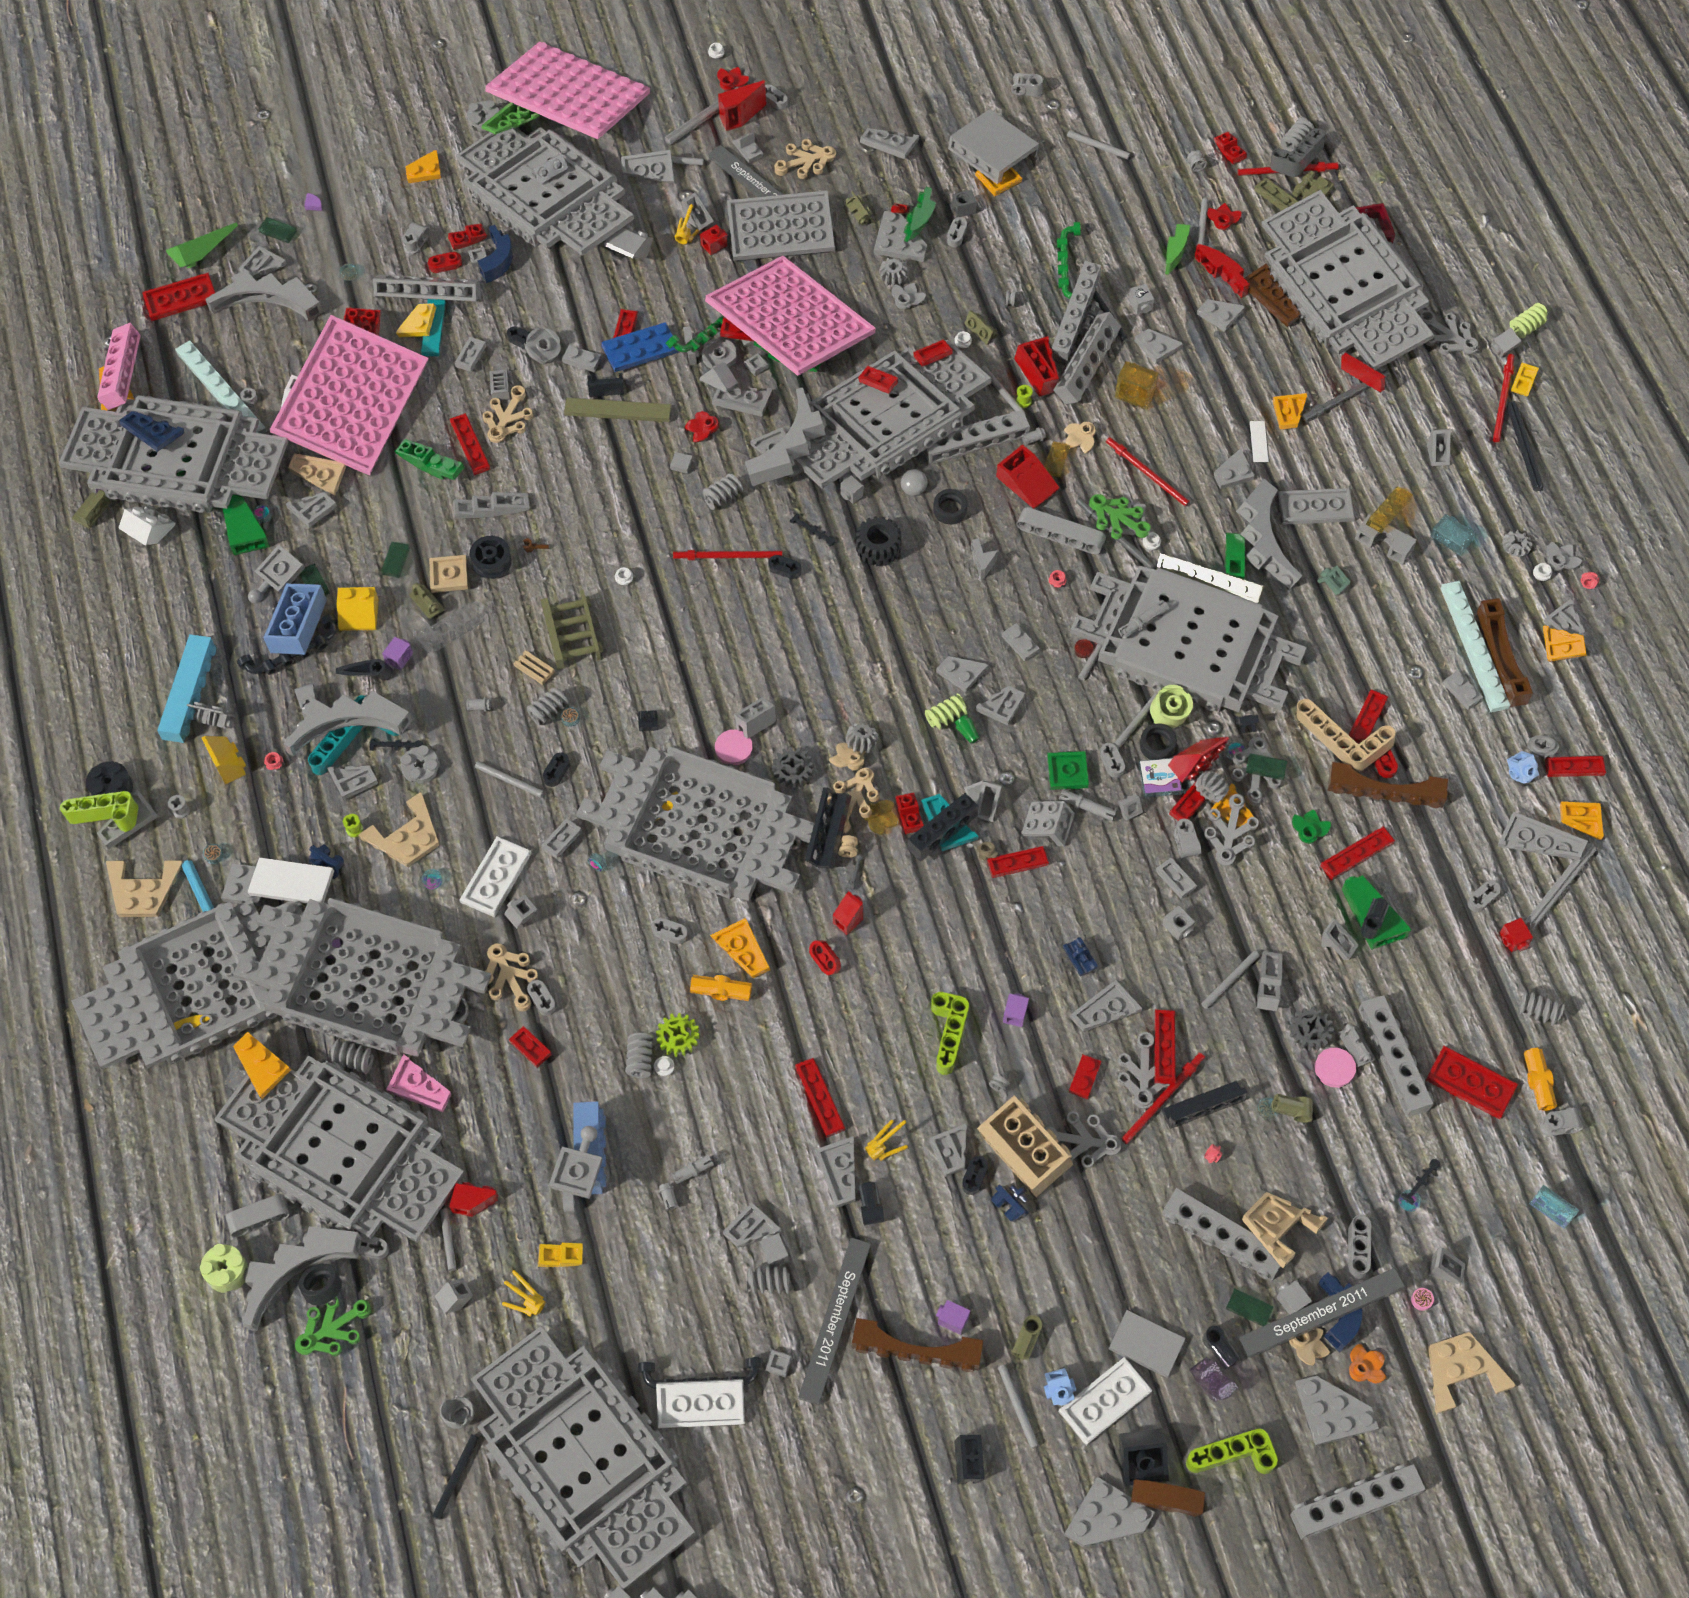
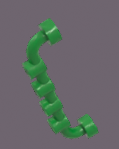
[1057,222,1081,299]
[665,316,726,353]

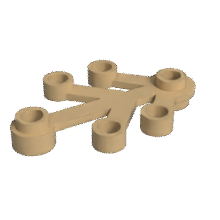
[774,139,836,179]
[482,385,533,443]
[827,768,880,834]
[485,944,538,1011]

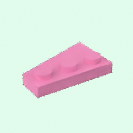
[386,1054,451,1112]

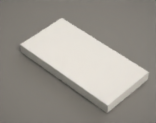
[460,836,532,917]
[247,858,334,903]
[1058,1357,1153,1446]
[656,1379,745,1428]

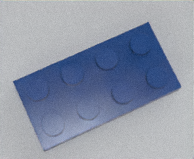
[602,322,679,372]

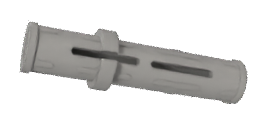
[1118,600,1169,639]
[1059,788,1117,822]

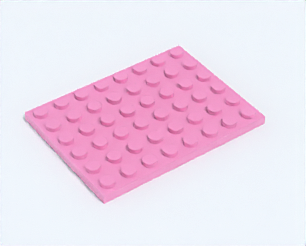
[486,41,650,139]
[705,256,876,376]
[270,315,428,476]

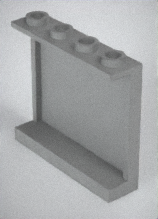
[948,109,1039,184]

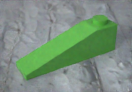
[482,102,540,135]
[166,222,238,269]

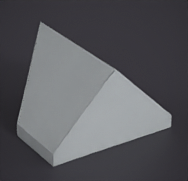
[964,780,1002,822]

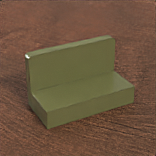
[72,490,111,529]

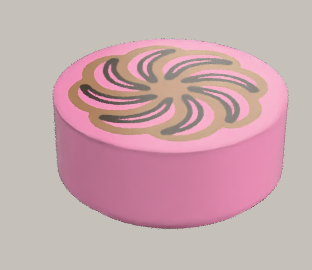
[1411,1288,1434,1311]

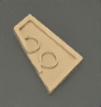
[288,453,346,496]

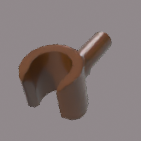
[523,538,549,553]

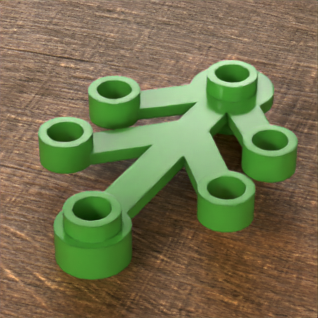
[1089,494,1151,539]
[295,1297,372,1356]

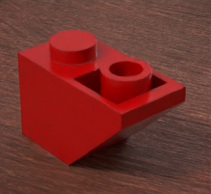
[833,891,863,935]
[449,1182,499,1217]

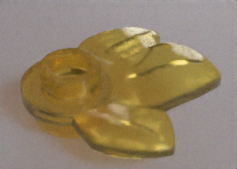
[863,800,899,835]

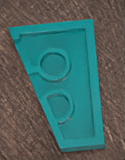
[921,794,978,851]

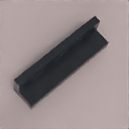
[805,787,852,869]
[1162,1081,1248,1129]

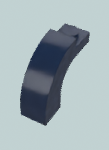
[477,225,513,283]
[1318,1272,1362,1353]

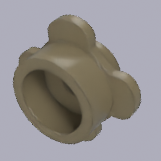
[977,842,998,860]

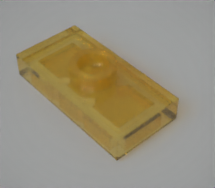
[1044,441,1070,477]

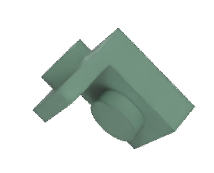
[1317,566,1351,595]

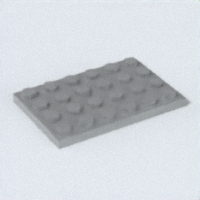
[727,191,835,261]

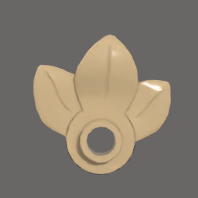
[1064,422,1096,454]
[829,743,865,770]
[1289,1328,1330,1366]

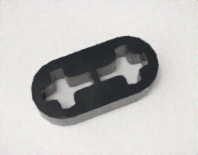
[507,326,530,350]
[768,555,802,579]
[543,752,570,787]
[962,1156,988,1195]

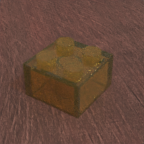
[1115,361,1159,410]

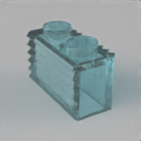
[1431,514,1476,556]

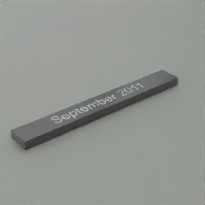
[708,145,783,197]
[798,1238,871,1405]
[1239,1268,1405,1358]

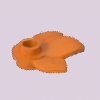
[1349,1344,1386,1384]

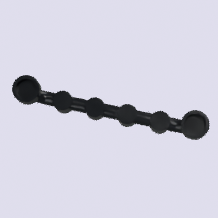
[237,613,338,675]
[638,1357,763,1389]

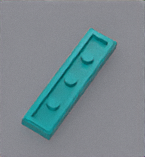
[421,299,446,356]

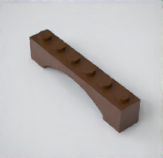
[1477,598,1533,707]
[1327,762,1448,808]
[852,1318,983,1372]

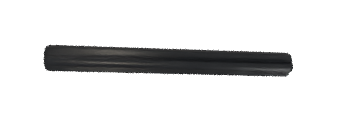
[1507,401,1544,492]

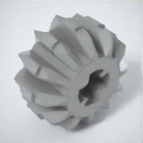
[879,257,908,286]
[845,723,878,754]
[1195,771,1229,802]

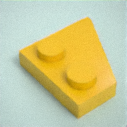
[396,304,436,337]

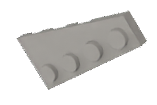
[1498,812,1588,860]

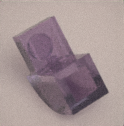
[1190,1357,1238,1402]

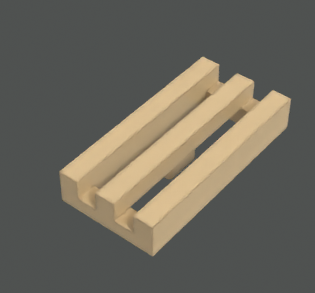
[514,650,555,685]

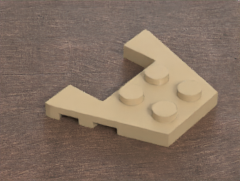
[359,792,440,867]
[106,861,183,917]
[1242,1192,1328,1268]
[1428,1332,1515,1415]

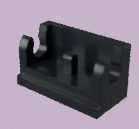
[587,373,624,397]
[954,1435,985,1485]

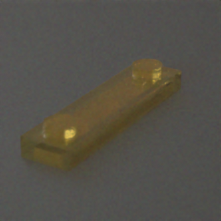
[1366,486,1413,533]

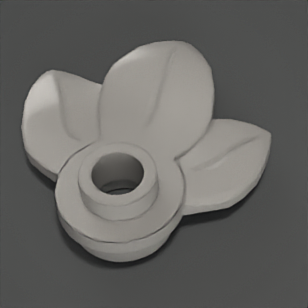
[892,283,926,309]
[1546,542,1582,571]

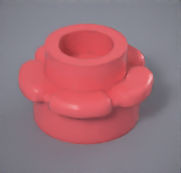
[1049,570,1067,588]
[1581,572,1599,589]
[264,752,283,770]
[1204,1144,1222,1163]

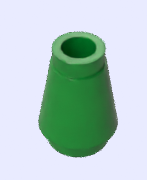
[955,715,980,744]

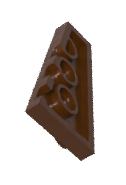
[1244,263,1301,327]

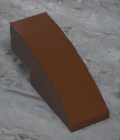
[1131,1480,1205,1517]

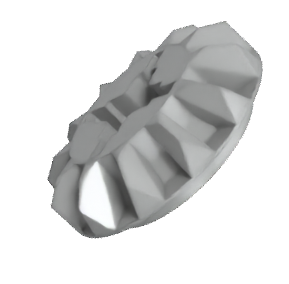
[1502,530,1533,557]
[1527,735,1559,759]

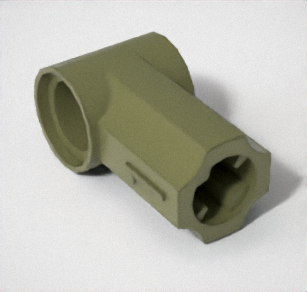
[1271,1094,1313,1123]
[1011,1315,1042,1361]

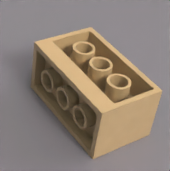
[977,1095,1073,1197]

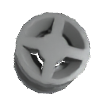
[1187,150,1207,172]

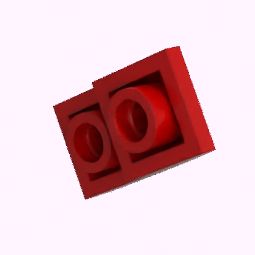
[1214,132,1247,164]
[448,223,487,250]
[895,792,924,834]

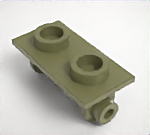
[846,191,874,225]
[964,310,998,345]
[409,583,445,620]

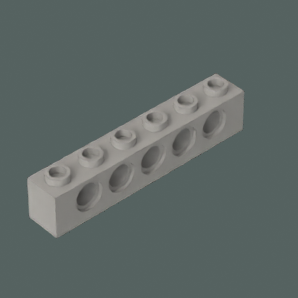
[1051,261,1101,364]
[373,274,480,301]
[1054,312,1121,405]
[923,410,1030,465]
[1358,995,1434,1118]
[1162,1188,1280,1280]
[1290,1463,1425,1540]

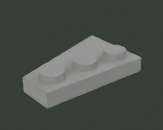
[621,150,675,184]
[1070,980,1142,1032]
[815,1137,855,1208]

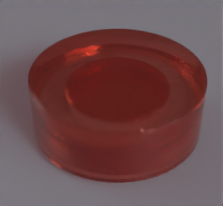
[1074,639,1093,658]

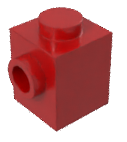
[700,224,728,255]
[1500,918,1533,953]

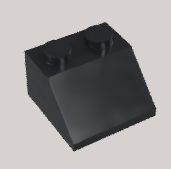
[1119,1428,1169,1486]

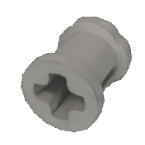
[168,795,190,819]

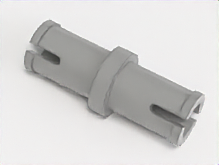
[671,1154,714,1185]

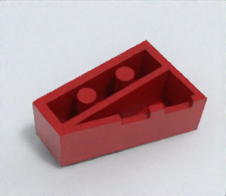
[1014,336,1059,397]

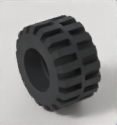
[856,516,901,566]

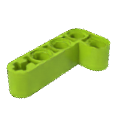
[60,791,139,832]
[931,992,969,1075]
[1186,1429,1278,1474]

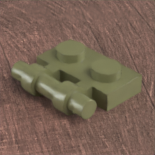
[1292,171,1334,199]

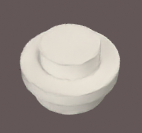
[708,43,724,58]
[955,331,972,348]
[1143,532,1161,550]
[1533,563,1552,581]
[615,567,633,585]
[654,1056,675,1076]

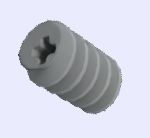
[1280,117,1315,152]
[703,473,743,510]
[527,687,570,726]
[1519,990,1565,1026]
[625,1033,653,1079]
[327,1038,374,1074]
[746,1266,790,1294]

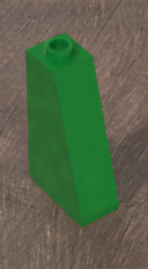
[223,494,270,555]
[1342,875,1411,950]

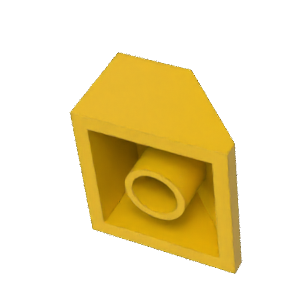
[337,587,379,631]
[201,736,246,785]

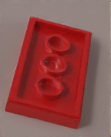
[142,272,215,321]
[1426,1045,1518,1120]

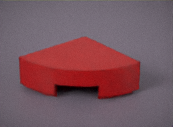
[891,203,910,213]

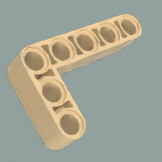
[1297,699,1395,772]

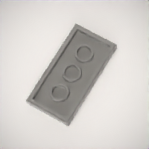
[1277,488,1355,525]

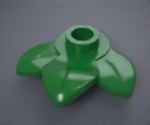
[1292,810,1331,844]

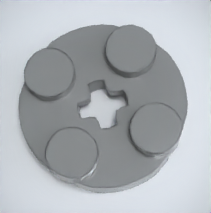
[467,100,499,131]
[525,328,561,364]
[702,338,736,369]
[400,745,440,784]

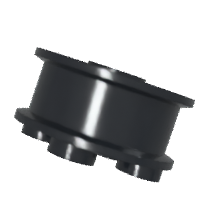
[469,535,512,579]
[86,761,133,796]

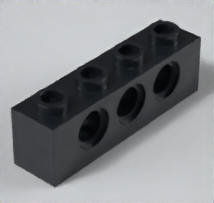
[907,793,978,862]

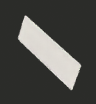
[1250,421,1269,462]

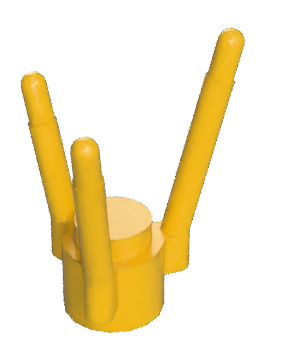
[674,204,702,244]
[865,1120,908,1161]
[502,1270,546,1317]

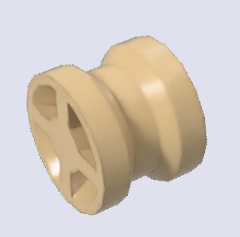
[838,835,858,858]

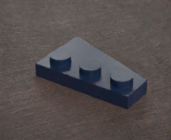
[119,411,185,452]

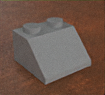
[604,224,653,258]

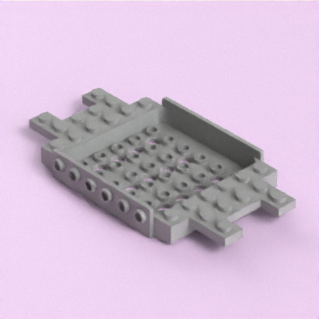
[1070,566,1307,712]
[576,747,814,901]
[233,898,491,1057]

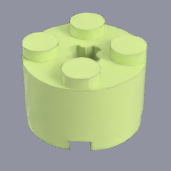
[1150,685,1193,728]
[200,1244,248,1293]

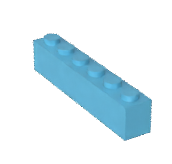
[157,634,216,743]

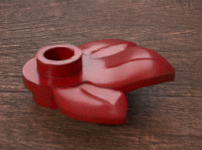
[717,67,749,91]
[1207,203,1241,230]
[685,411,719,442]

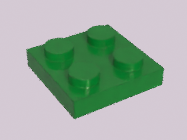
[1047,751,1089,790]

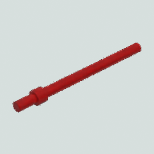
[1237,162,1338,176]
[1493,354,1515,443]
[1106,437,1190,507]
[673,550,782,561]
[1121,1052,1205,1144]

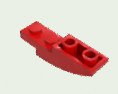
[1195,244,1249,298]

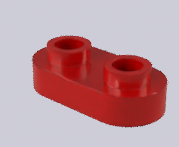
[428,252,462,273]
[1371,748,1398,778]
[809,940,841,975]

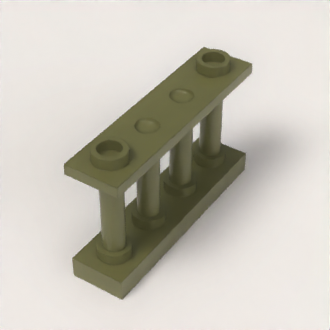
[540,589,603,670]

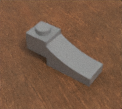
[839,471,863,504]
[1257,951,1283,1011]

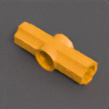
[690,975,752,1001]
[1524,1048,1557,1111]

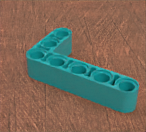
[308,695,399,775]

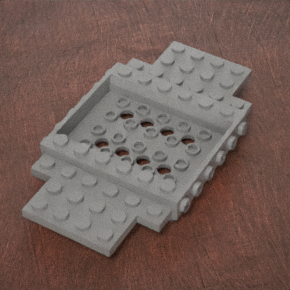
[456,127,634,256]
[1262,190,1434,370]
[793,340,991,488]
[59,396,288,513]
[71,899,328,1070]
[214,1056,465,1243]
[471,1326,696,1590]

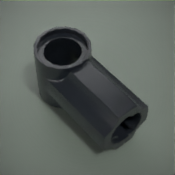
[1361,898,1390,939]
[859,1182,885,1225]
[1202,1326,1241,1370]

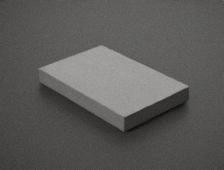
[1109,1310,1185,1378]

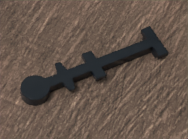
[790,513,835,546]
[369,738,424,751]
[1400,1159,1441,1205]

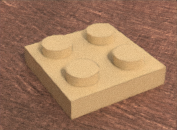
[429,555,468,593]

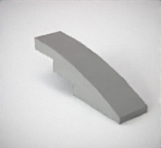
[453,492,529,518]

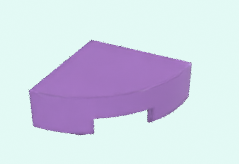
[304,193,322,211]

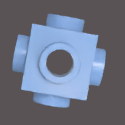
[1507,751,1539,783]
[1044,1368,1076,1406]

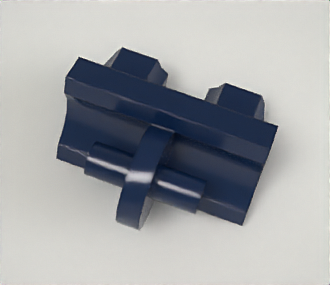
[309,844,344,879]
[1063,937,1098,977]
[991,1184,1029,1222]

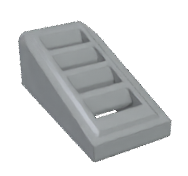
[489,369,510,401]

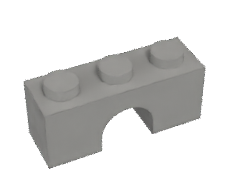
[1355,514,1417,565]

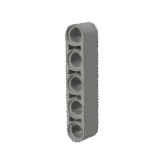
[1017,507,1106,554]

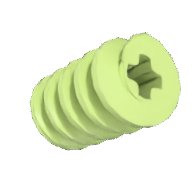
[1509,303,1548,338]
[925,693,967,730]

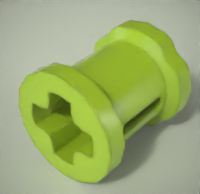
[1016,385,1033,408]
[343,814,363,838]

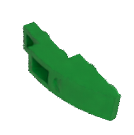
[903,186,936,242]
[395,439,465,480]
[1224,533,1245,579]

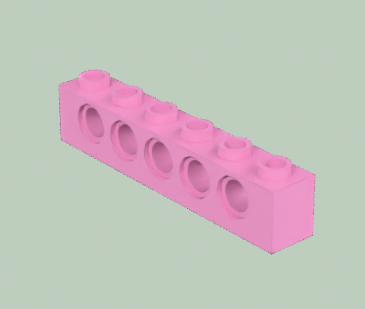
[97,323,141,410]

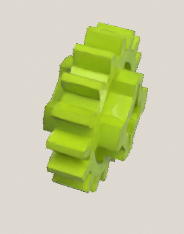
[656,1013,700,1057]

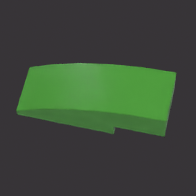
[1165,224,1190,275]

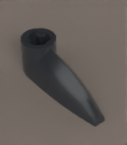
[336,659,393,681]

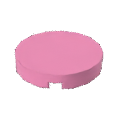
[715,729,752,765]
[1315,1048,1356,1088]

